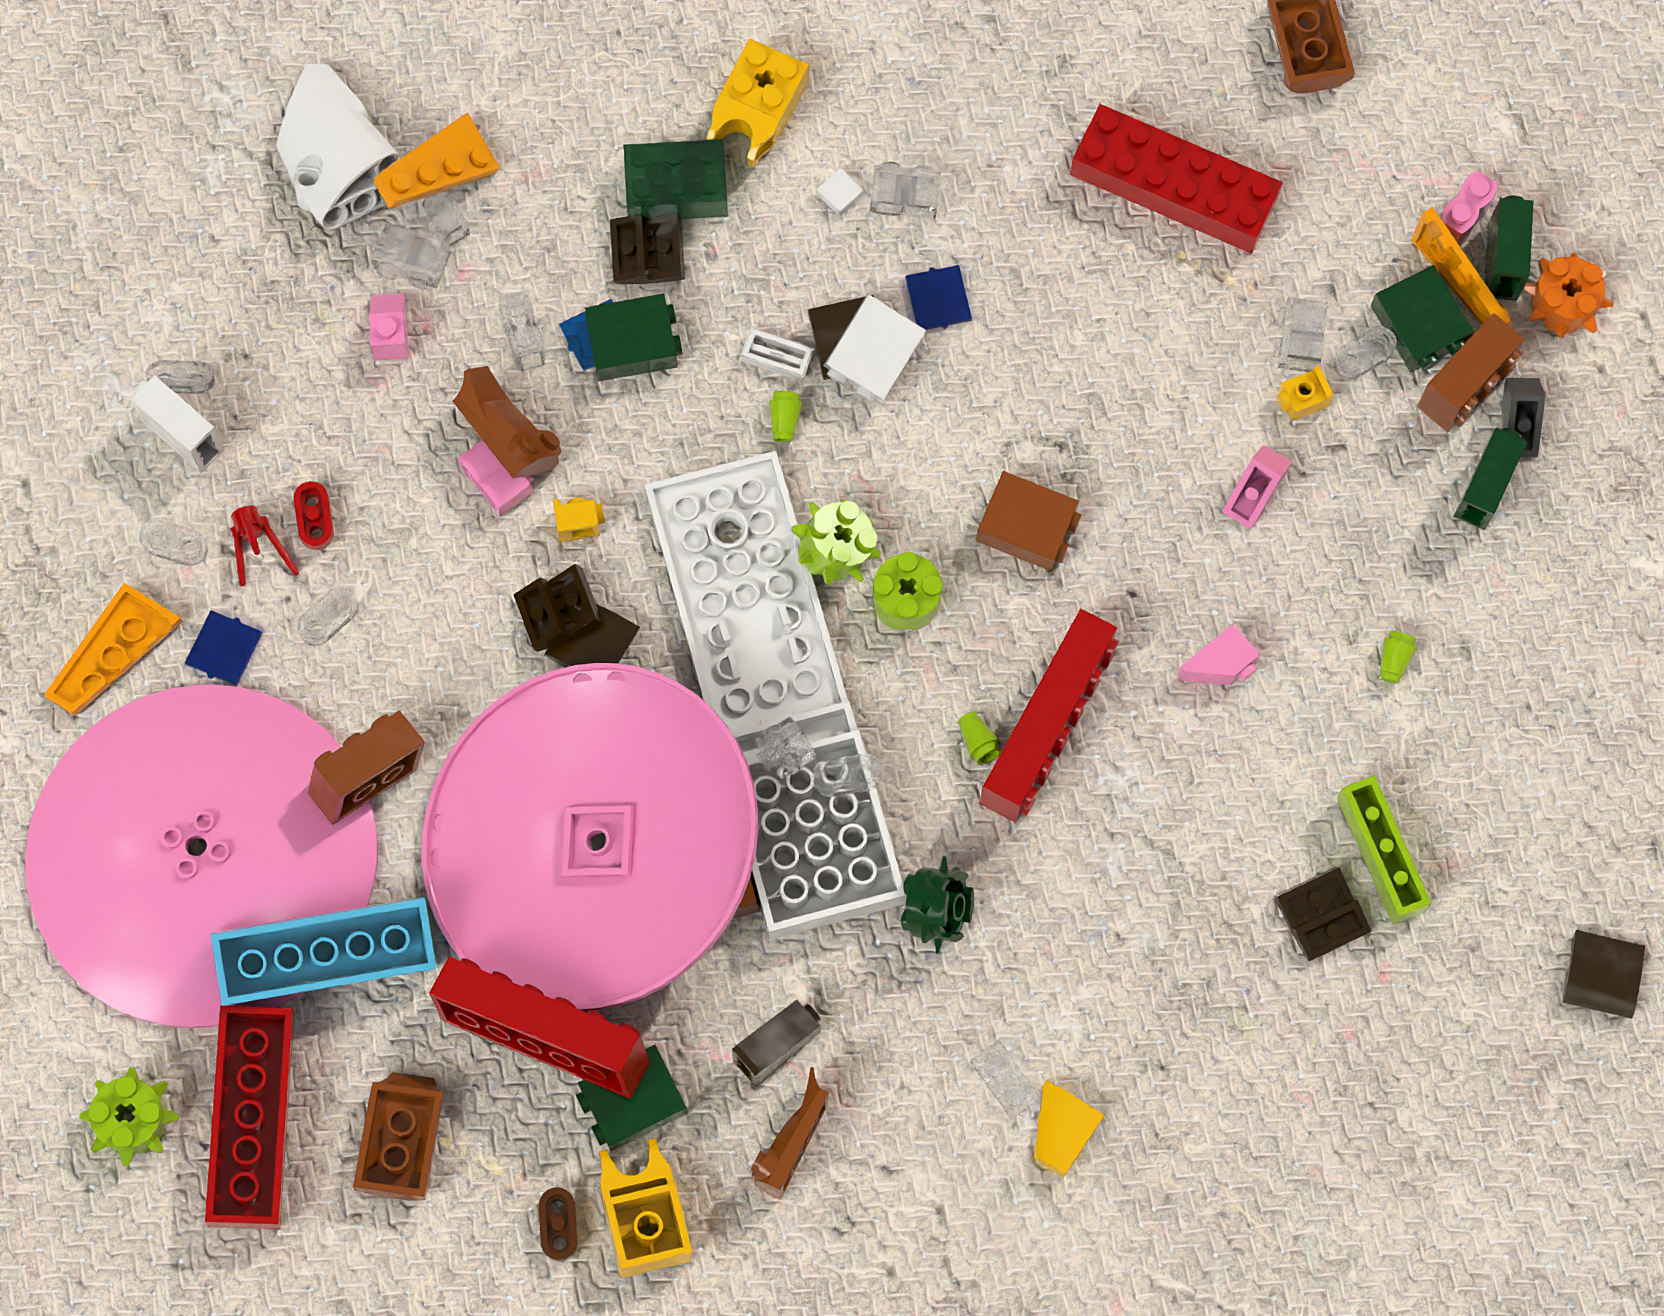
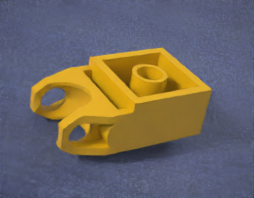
[706,38,809,167]
[599,1138,692,1279]

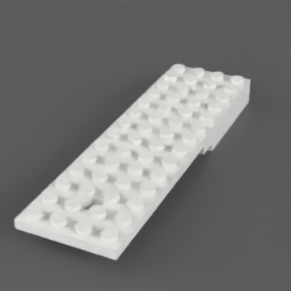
[644,451,906,940]

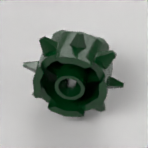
[901,856,974,953]

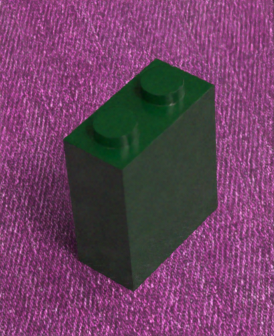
[1485,195,1534,301]
[1371,265,1474,373]
[584,293,683,382]
[1453,427,1528,531]
[576,1044,688,1152]

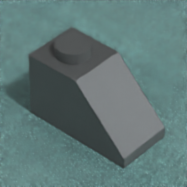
[1502,378,1546,457]

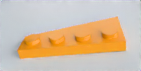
[373,112,500,209]
[1411,207,1511,325]
[44,583,183,716]

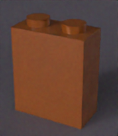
[976,471,1082,571]

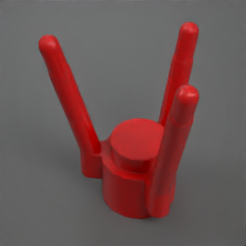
[230,505,299,587]

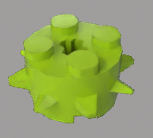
[791,499,881,585]
[79,1067,179,1166]

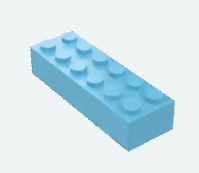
[210,897,437,1006]

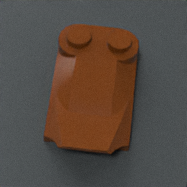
[1267,0,1355,93]
[453,366,562,479]
[751,1067,829,1200]
[353,1072,444,1201]

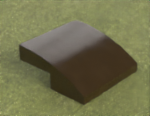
[610,213,685,284]
[808,295,874,380]
[513,564,603,652]
[544,604,640,668]
[1274,867,1372,962]
[1562,930,1645,1019]

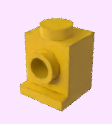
[1277,366,1334,421]
[552,497,605,542]

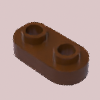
[539,1187,578,1262]

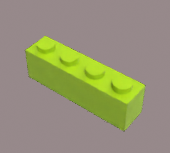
[1337,775,1432,925]

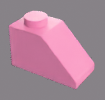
[369,293,409,360]
[1222,444,1292,529]
[1178,624,1260,685]

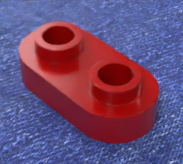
[293,481,334,550]

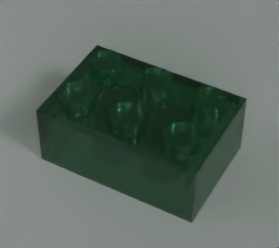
[623,139,728,219]

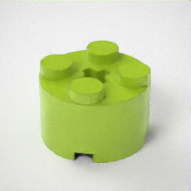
[872,551,942,630]

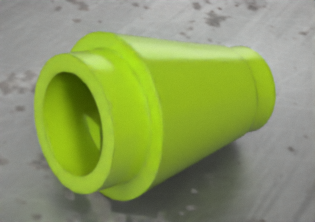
[769,391,803,442]
[1379,631,1417,684]
[958,712,1002,765]

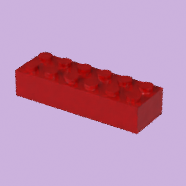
[1070,104,1283,254]
[979,608,1119,823]
[429,957,650,1099]
[205,1005,294,1230]

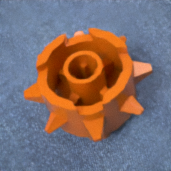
[1523,253,1614,338]

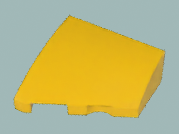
[1033,1080,1105,1178]

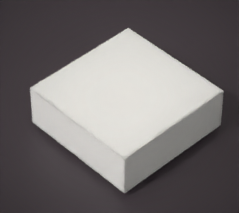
[816,168,864,216]

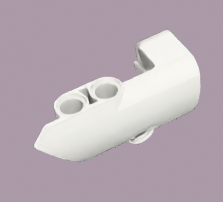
[276,64,402,230]

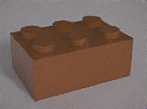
[1417,313,1525,433]
[308,710,425,825]

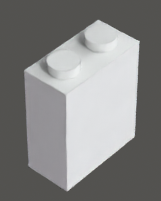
[823,295,926,403]
[131,375,225,473]

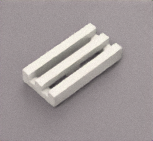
[740,327,815,382]

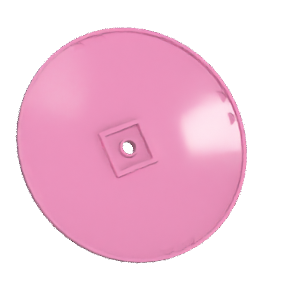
[422,663,758,1011]
[25,685,378,1028]

